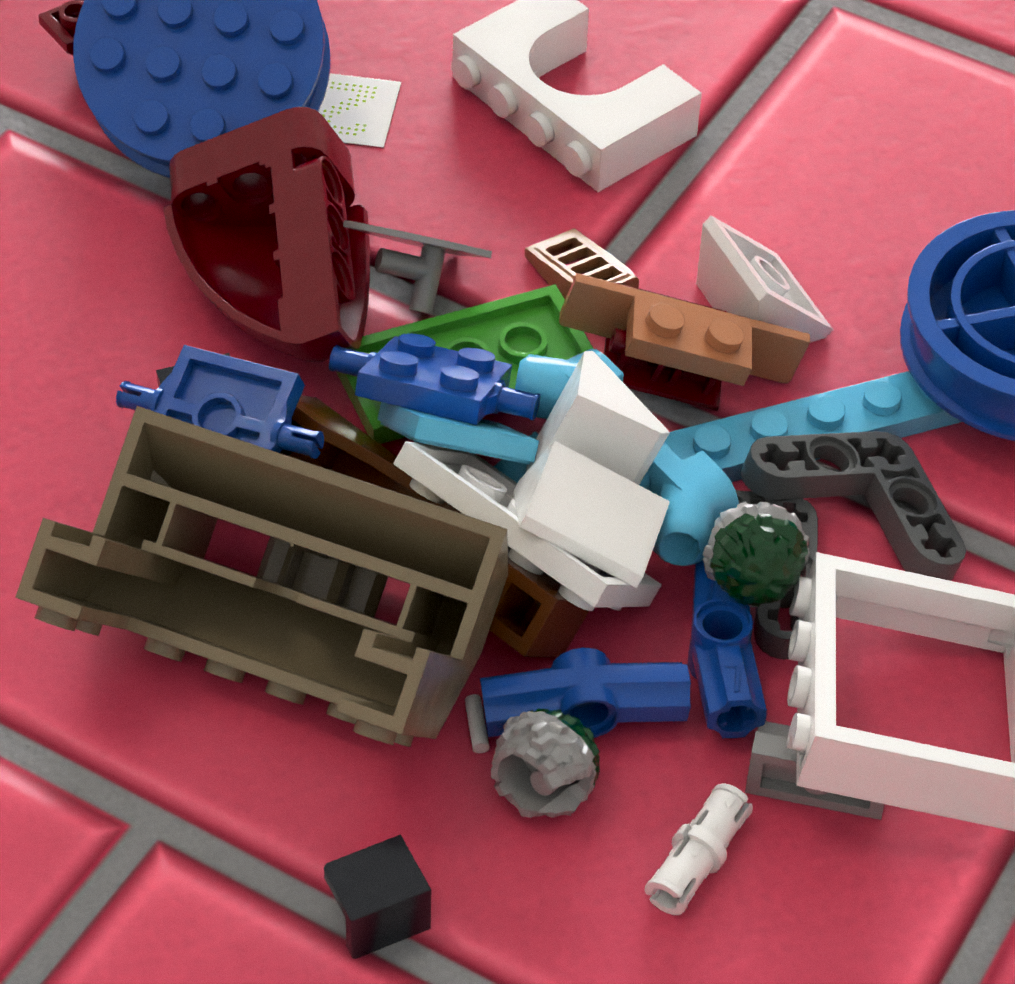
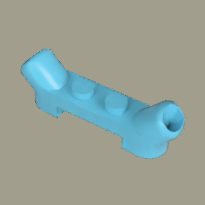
[515,349,739,566]

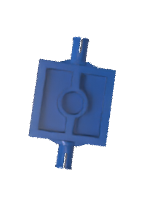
[329,333,541,425]
[116,345,324,459]

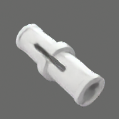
[645,783,753,915]

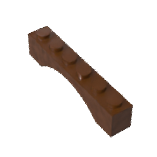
[280,395,589,657]

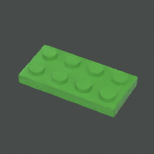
[336,284,594,444]

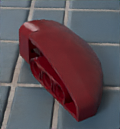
[163,107,370,362]

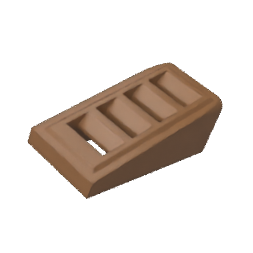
[525,228,639,299]

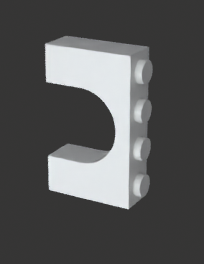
[451,0,702,192]

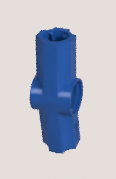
[687,560,767,739]
[480,647,691,738]

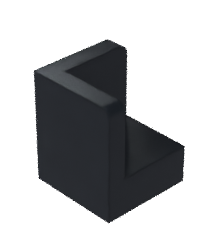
[324,834,431,959]

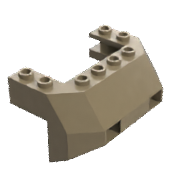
[15,406,508,747]

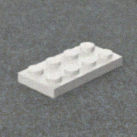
[393,441,662,611]

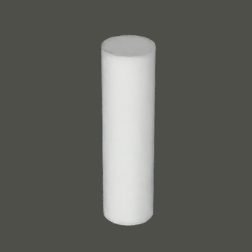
[465,694,490,753]

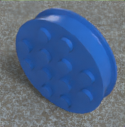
[73,0,331,178]
[900,210,1015,441]

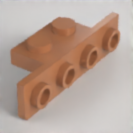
[559,273,810,386]

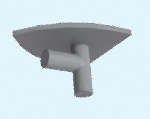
[343,220,492,314]

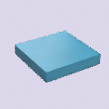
[377,402,539,464]

